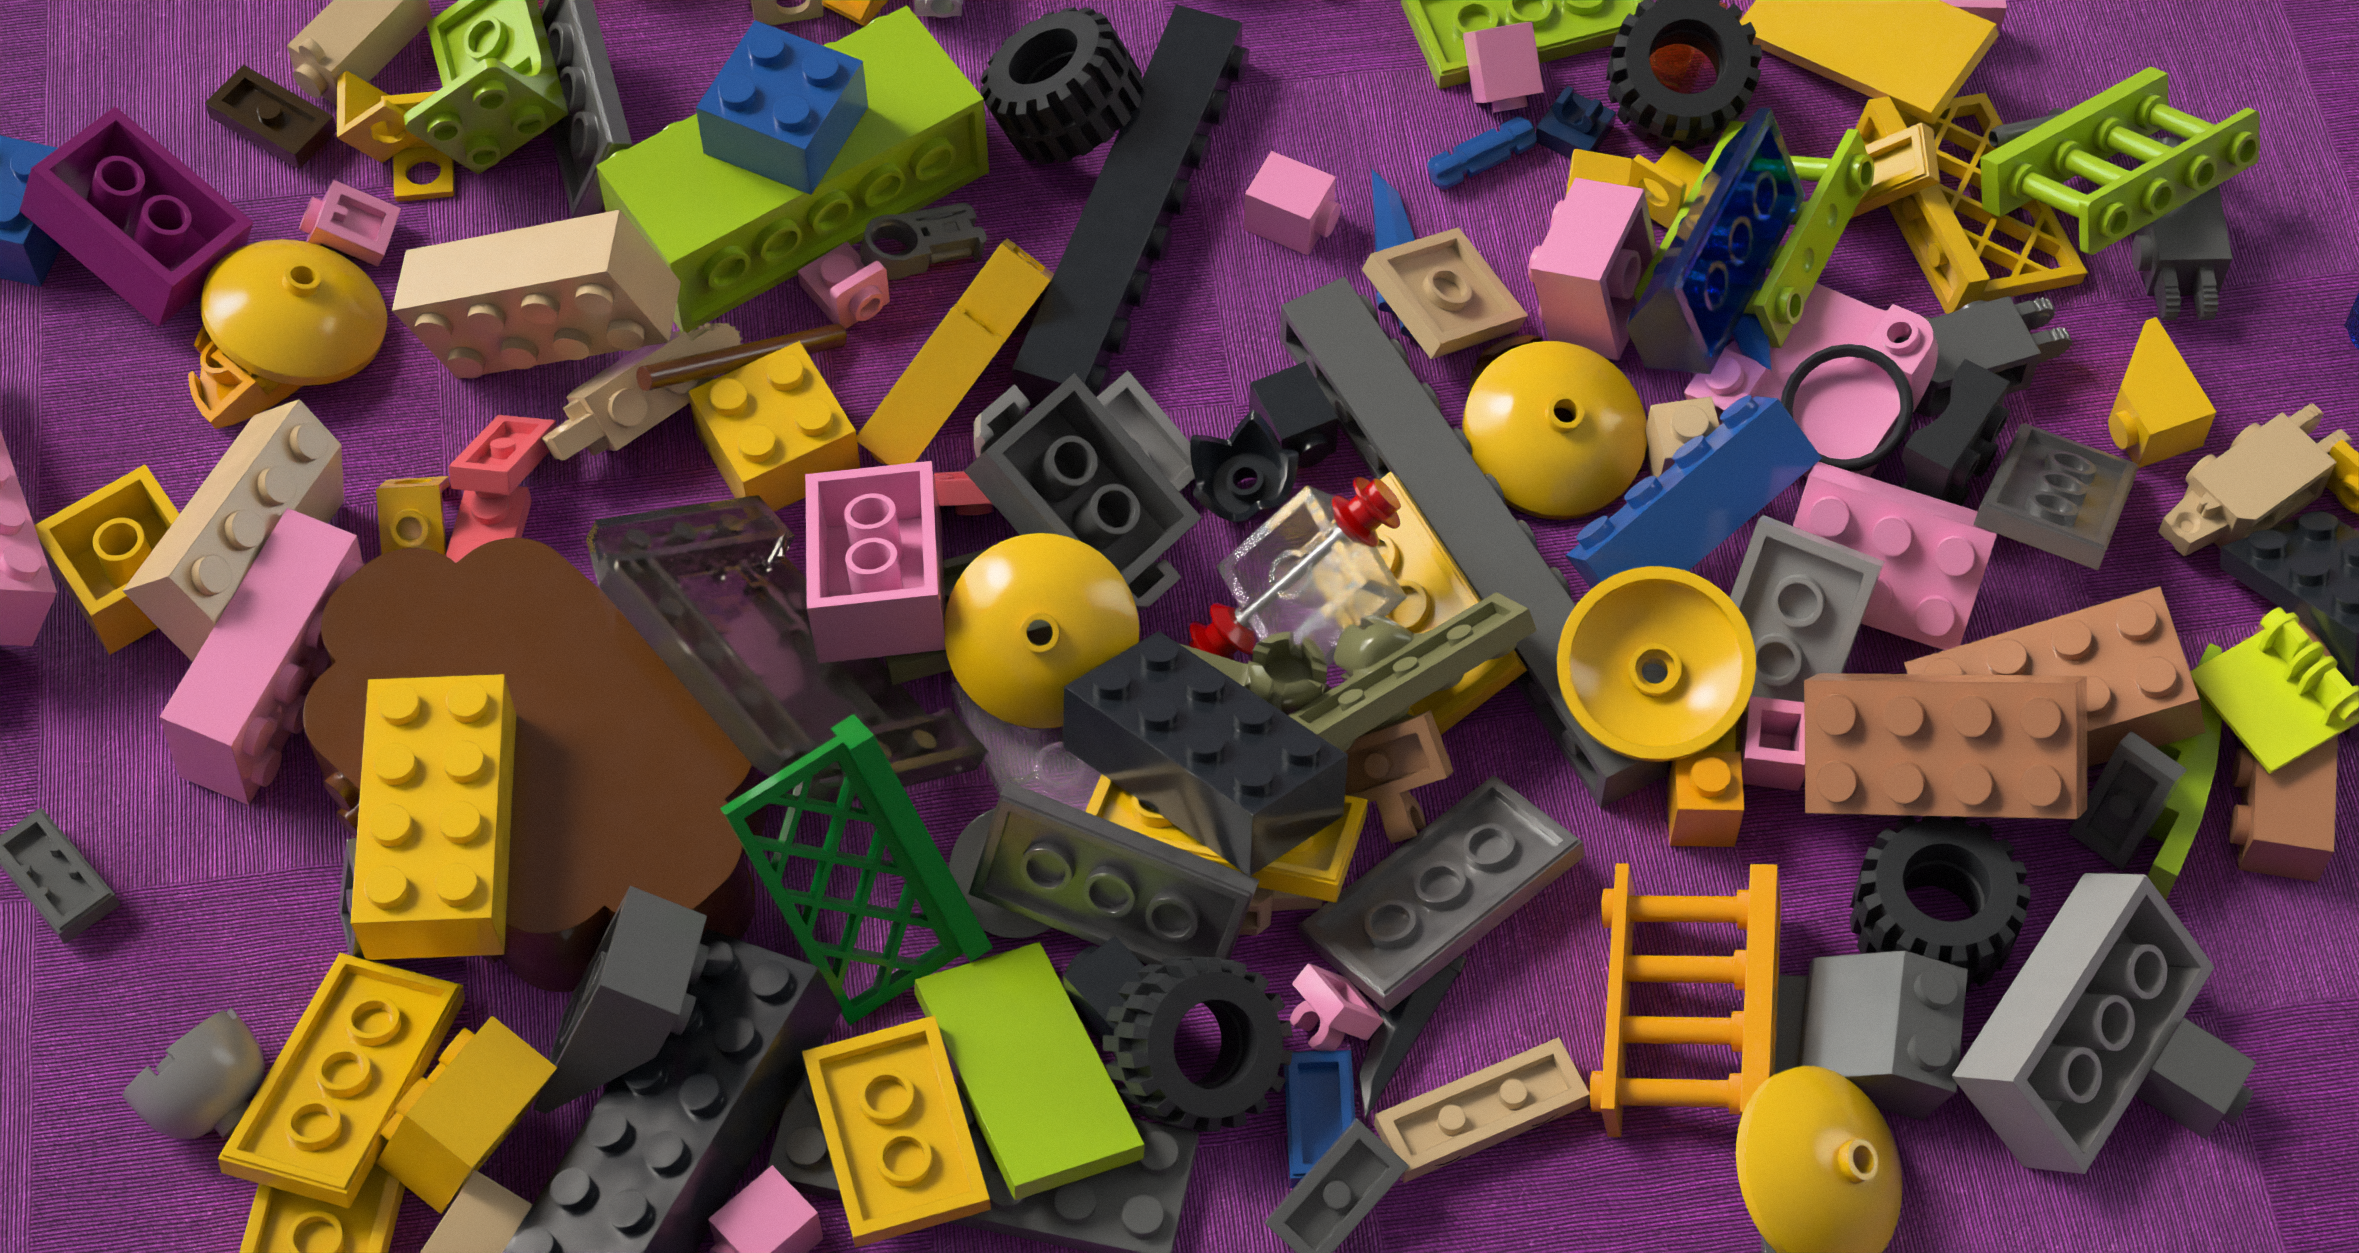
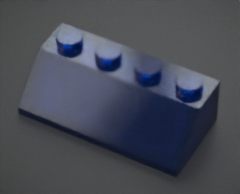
[1626,107,1806,374]

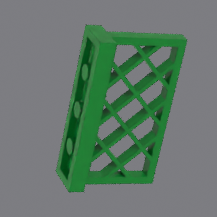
[720,714,993,1026]

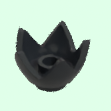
[1190,410,1298,523]

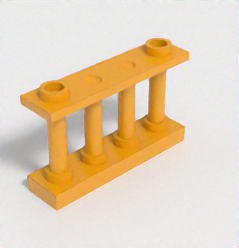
[1590,863,1782,1137]

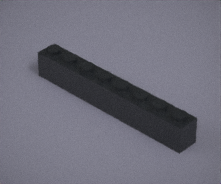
[1012,4,1249,409]

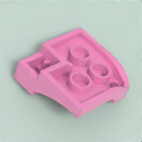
[1684,283,1938,477]

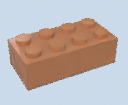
[1904,586,2206,767]
[1804,673,2087,819]

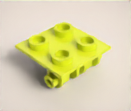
[2190,607,2359,774]

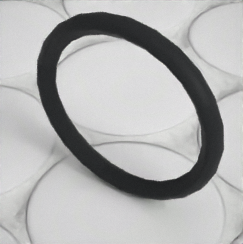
[1781,344,1914,472]

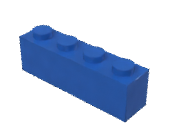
[1565,395,1822,589]

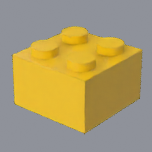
[688,341,861,523]
[34,465,179,655]
[376,1016,557,1214]

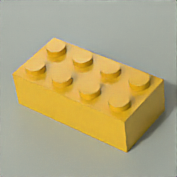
[350,674,516,960]

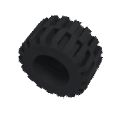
[1606,0,1762,150]
[980,7,1144,164]
[1850,815,2030,993]
[1103,956,1293,1132]

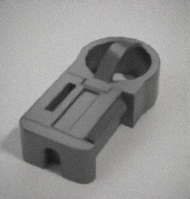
[860,203,987,280]

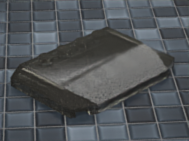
[586,495,988,804]

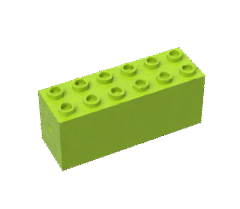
[596,5,989,333]

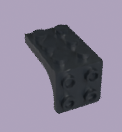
[2220,510,2359,741]

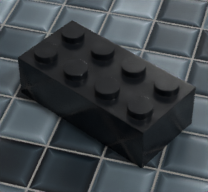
[1063,631,1348,877]

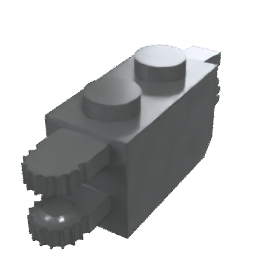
[2132,136,2232,320]
[1894,296,2073,417]

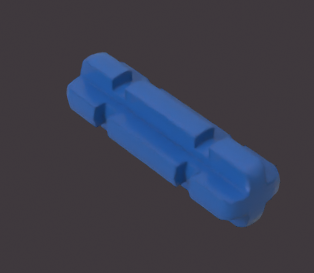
[1427,116,1537,190]

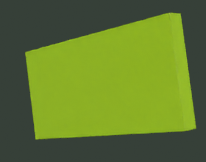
[1401,0,1643,89]
[915,942,1145,1200]

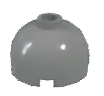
[122,1008,265,1139]

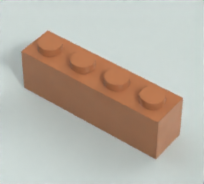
[2229,614,2338,882]

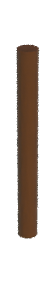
[636,323,847,391]

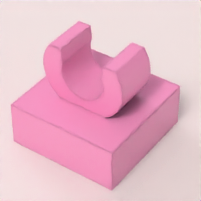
[1290,963,1384,1051]

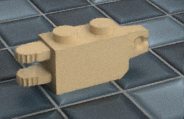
[542,323,743,460]
[2158,403,2352,557]

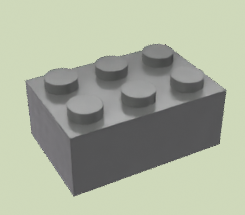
[964,373,1202,585]

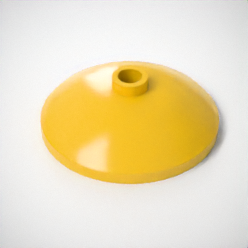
[200,239,387,385]
[1462,341,1647,520]
[944,533,1139,729]
[1557,566,1756,762]
[1736,1066,1903,1253]

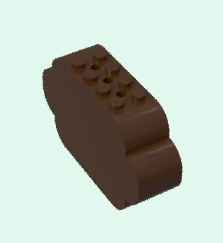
[303,538,768,992]

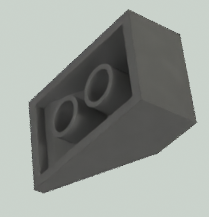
[533,886,709,1114]

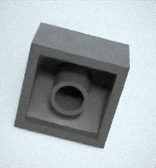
[1797,951,1968,1121]

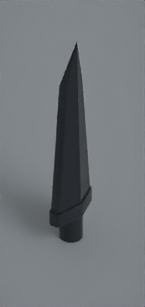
[1358,955,1467,1119]

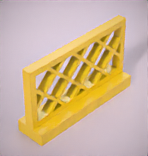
[1855,93,2088,314]

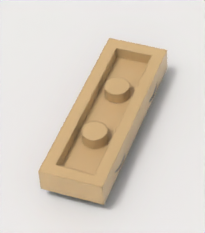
[1374,1037,1590,1183]

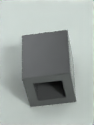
[2135,1018,2257,1140]

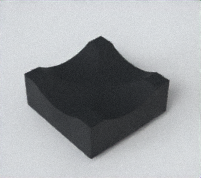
[1900,359,2010,506]

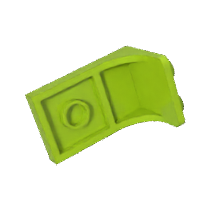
[404,0,569,175]

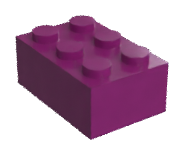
[19,106,254,328]

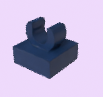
[1535,86,1616,159]

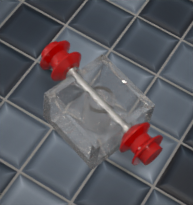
[1189,477,1407,666]

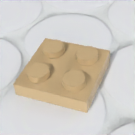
[1362,227,1528,359]

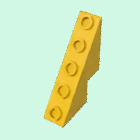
[857,238,1054,465]

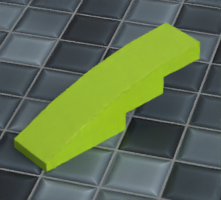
[2148,643,2222,901]

